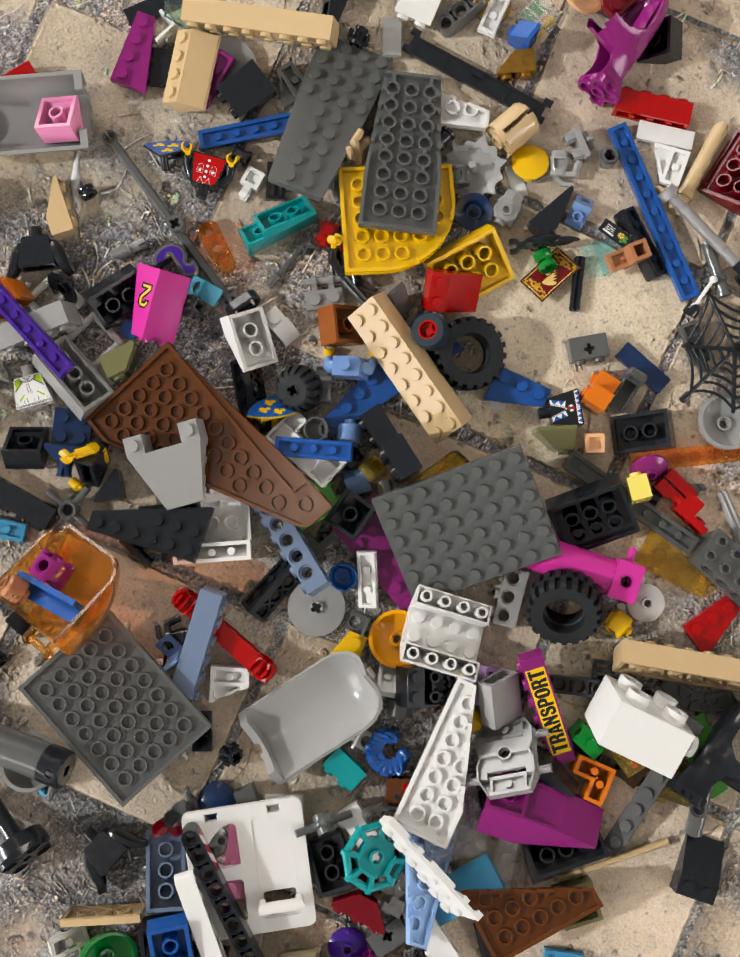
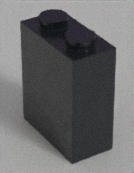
[216,59,276,122]

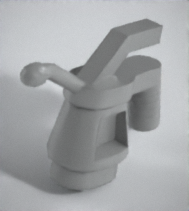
[532,150,583,188]

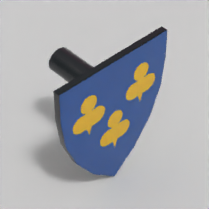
[143,141,190,171]

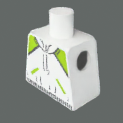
[14,364,57,412]

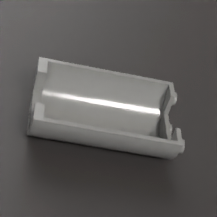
[0,69,94,156]

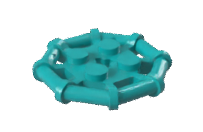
[340,819,405,895]

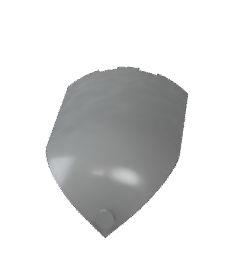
[238,651,383,786]

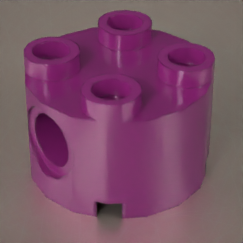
[28,548,77,591]

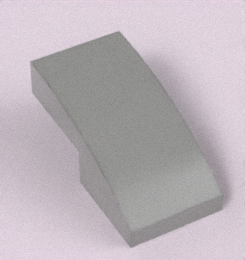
[382,18,402,58]
[313,363,332,405]

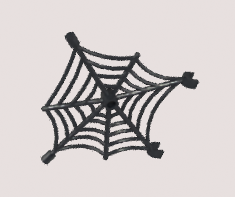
[679,283,740,414]

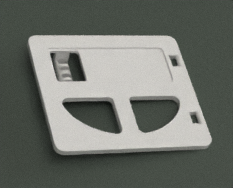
[181,795,316,940]

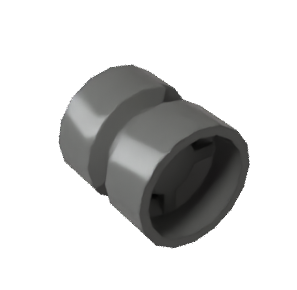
[303,416,330,440]

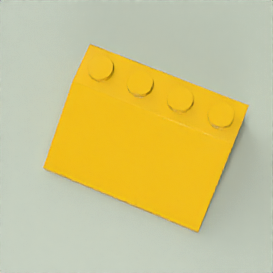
[422,224,515,314]

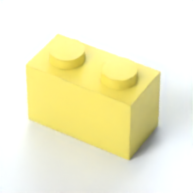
[625,471,653,505]

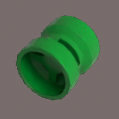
[533,248,558,274]

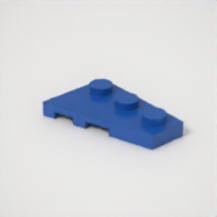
[483,368,551,408]

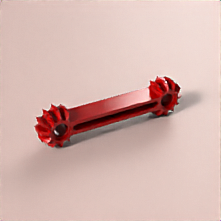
[171,586,277,683]

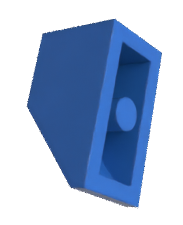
[507,20,541,49]

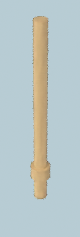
[558,837,670,882]

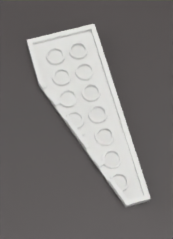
[394,677,476,849]

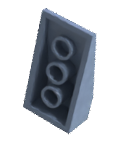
[146,830,188,914]

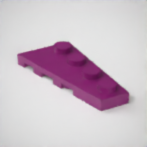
[110,11,157,95]

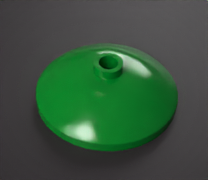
[79,930,138,957]

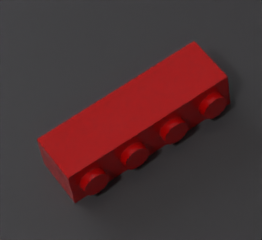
[611,86,694,130]

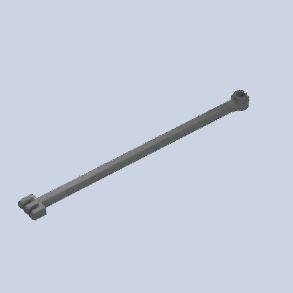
[102,130,239,309]

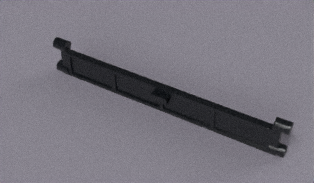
[402,27,554,125]

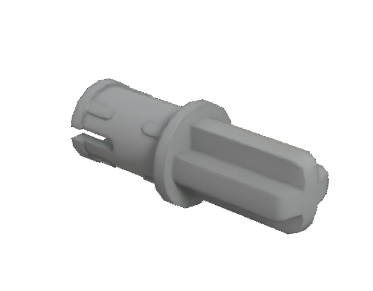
[109,237,148,261]

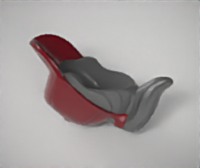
[152,787,199,838]

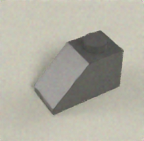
[387,282,412,320]

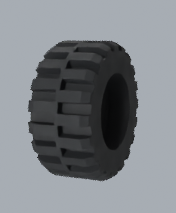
[430,316,507,391]
[526,569,602,645]

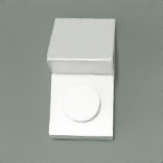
[265,306,301,347]
[376,663,396,698]
[47,926,90,957]

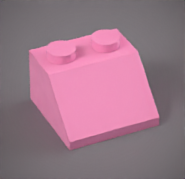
[34,95,83,144]

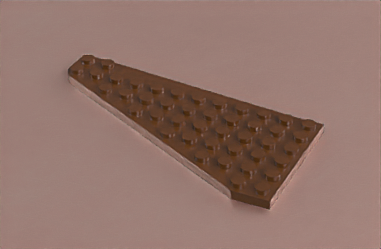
[85,342,334,527]

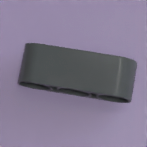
[437,0,486,38]

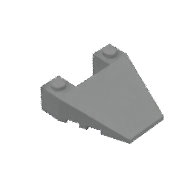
[122,418,208,510]

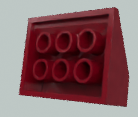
[697,128,740,216]

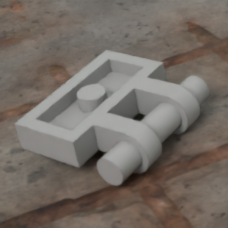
[303,274,344,312]

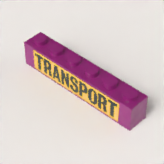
[516,648,576,765]

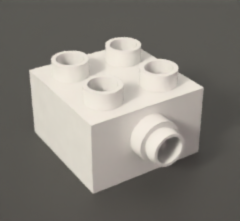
[584,673,699,779]

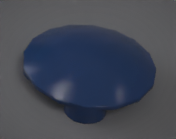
[198,781,237,820]

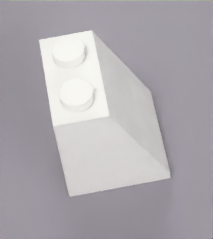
[393,0,441,28]

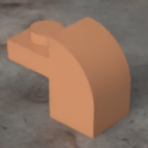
[603,238,652,274]

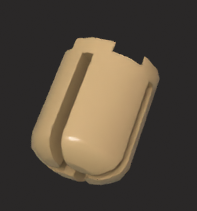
[484,102,539,159]

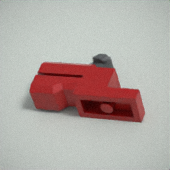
[651,468,708,535]

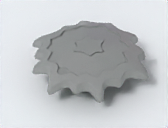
[441,134,507,198]

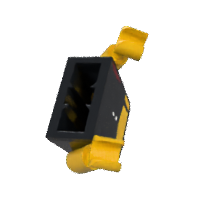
[59,438,111,491]

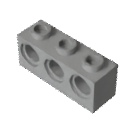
[490,569,530,629]

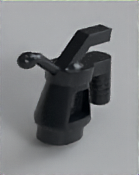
[155,614,188,666]

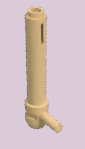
[655,121,728,215]

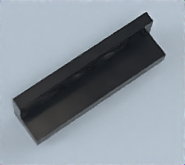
[230,359,272,433]
[241,553,311,623]

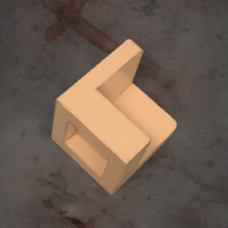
[582,433,605,454]

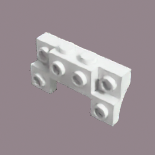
[265,411,348,488]

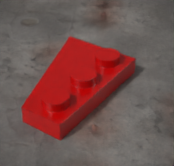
[681,594,740,652]

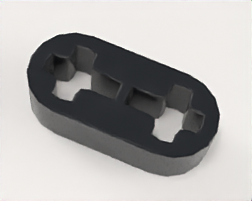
[225,290,261,315]

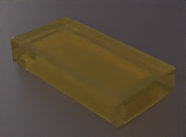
[358,455,387,482]

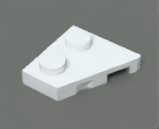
[654,142,691,188]
[209,664,250,703]

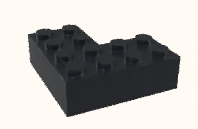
[358,404,423,484]

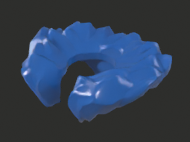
[365,728,411,778]

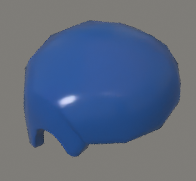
[328,562,358,591]

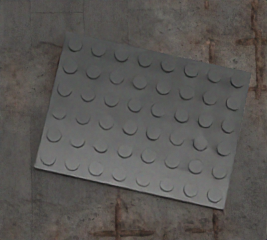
[371,444,562,598]
[18,608,213,807]

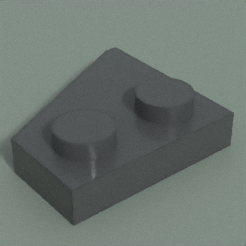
[275,61,304,111]

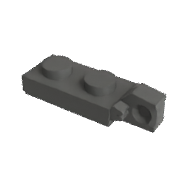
[677,320,710,373]

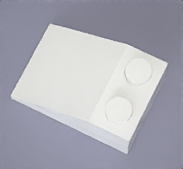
[220,306,279,372]

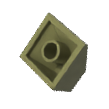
[532,424,577,455]

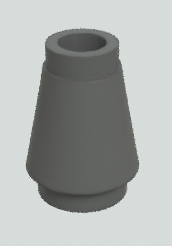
[599,147,619,169]

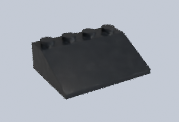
[545,473,640,550]

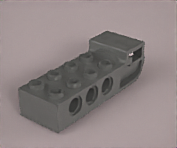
[687,528,740,607]

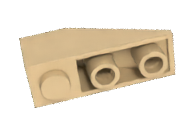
[46,175,79,240]

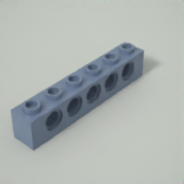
[253,507,332,596]

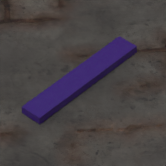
[0,282,76,379]

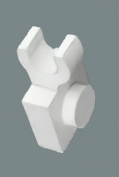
[238,165,266,202]

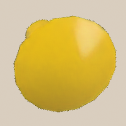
[511,145,549,182]

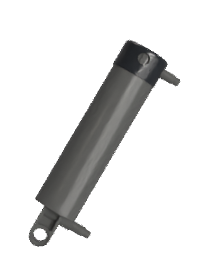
[0,724,76,801]

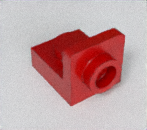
[316,220,340,249]

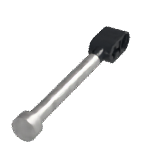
[658,183,740,285]

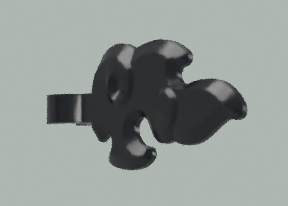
[509,234,580,255]

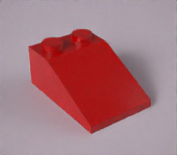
[421,267,483,313]

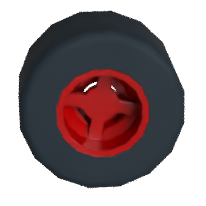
[411,313,450,351]

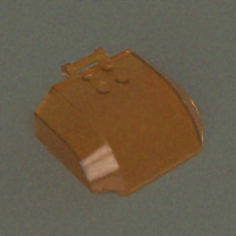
[0,524,120,660]

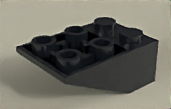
[396,665,457,708]

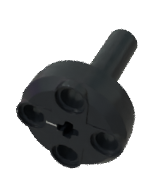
[0,798,52,874]

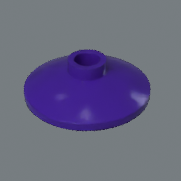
[328,927,367,957]

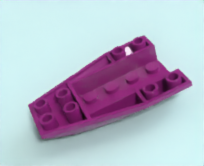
[476,756,604,849]

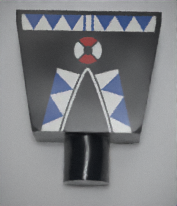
[537,389,584,427]

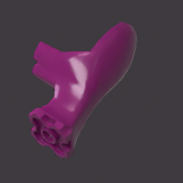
[577,0,669,107]

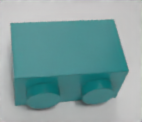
[322,746,367,792]

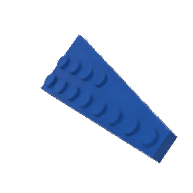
[324,311,464,436]

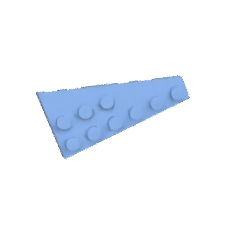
[405,829,458,950]

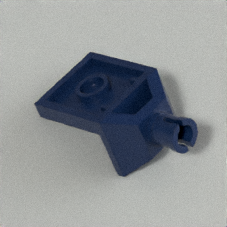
[44,407,93,478]

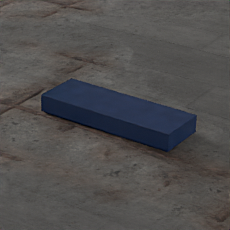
[615,342,671,394]

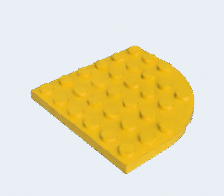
[338,164,455,275]

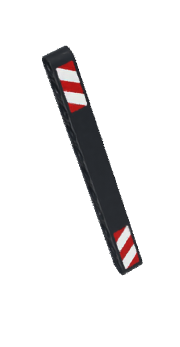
[181,822,264,957]

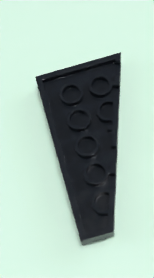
[86,507,215,564]

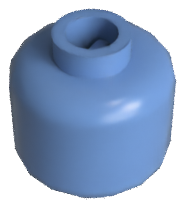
[337,419,362,447]

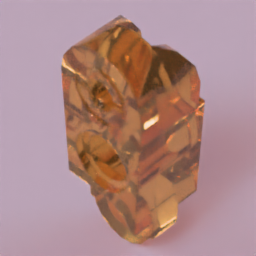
[196,220,236,274]

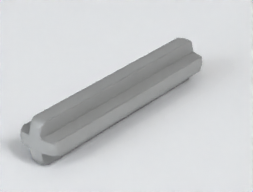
[717,490,740,544]

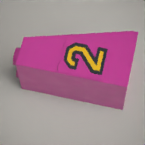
[131,262,191,346]

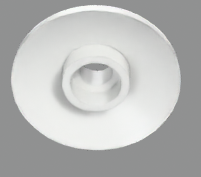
[626,584,665,622]

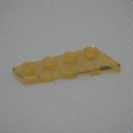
[634,529,711,599]

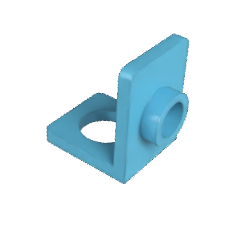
[187,275,223,307]

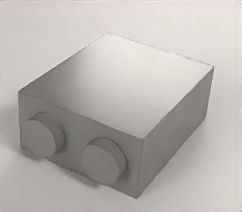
[477,667,522,730]

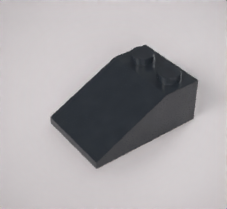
[610,408,676,455]
[306,827,362,899]
[669,833,725,906]

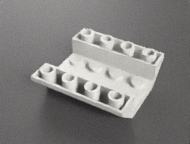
[400,584,493,682]

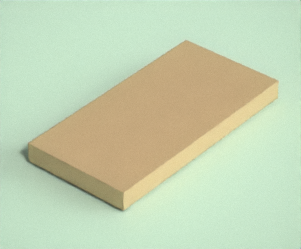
[60,903,146,928]

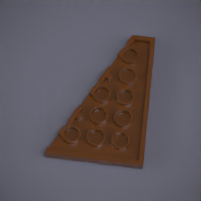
[459,886,603,957]

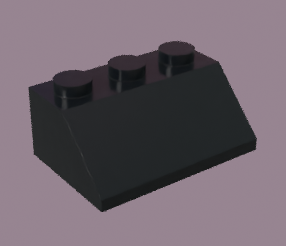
[81,264,137,331]

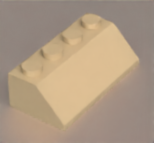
[162,29,221,112]

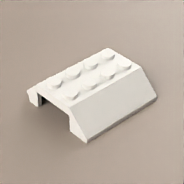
[173,487,252,565]

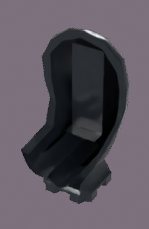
[666,700,740,809]

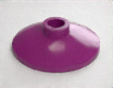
[630,454,669,483]

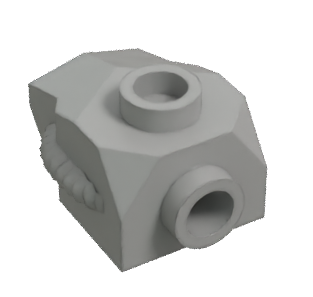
[491,188,524,229]

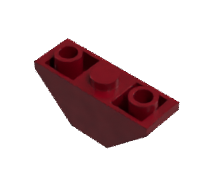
[331,889,386,935]

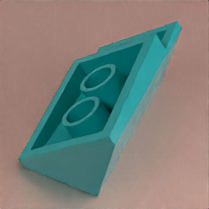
[238,195,317,256]

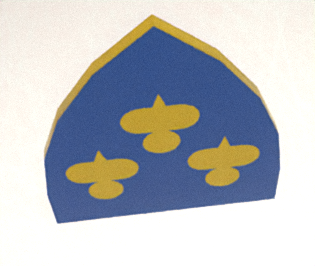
[247,395,296,428]

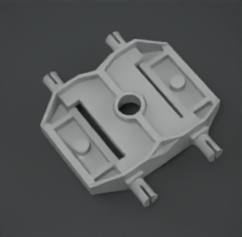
[466,717,553,800]

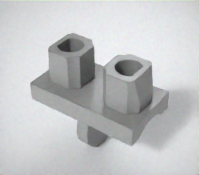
[562,124,596,163]

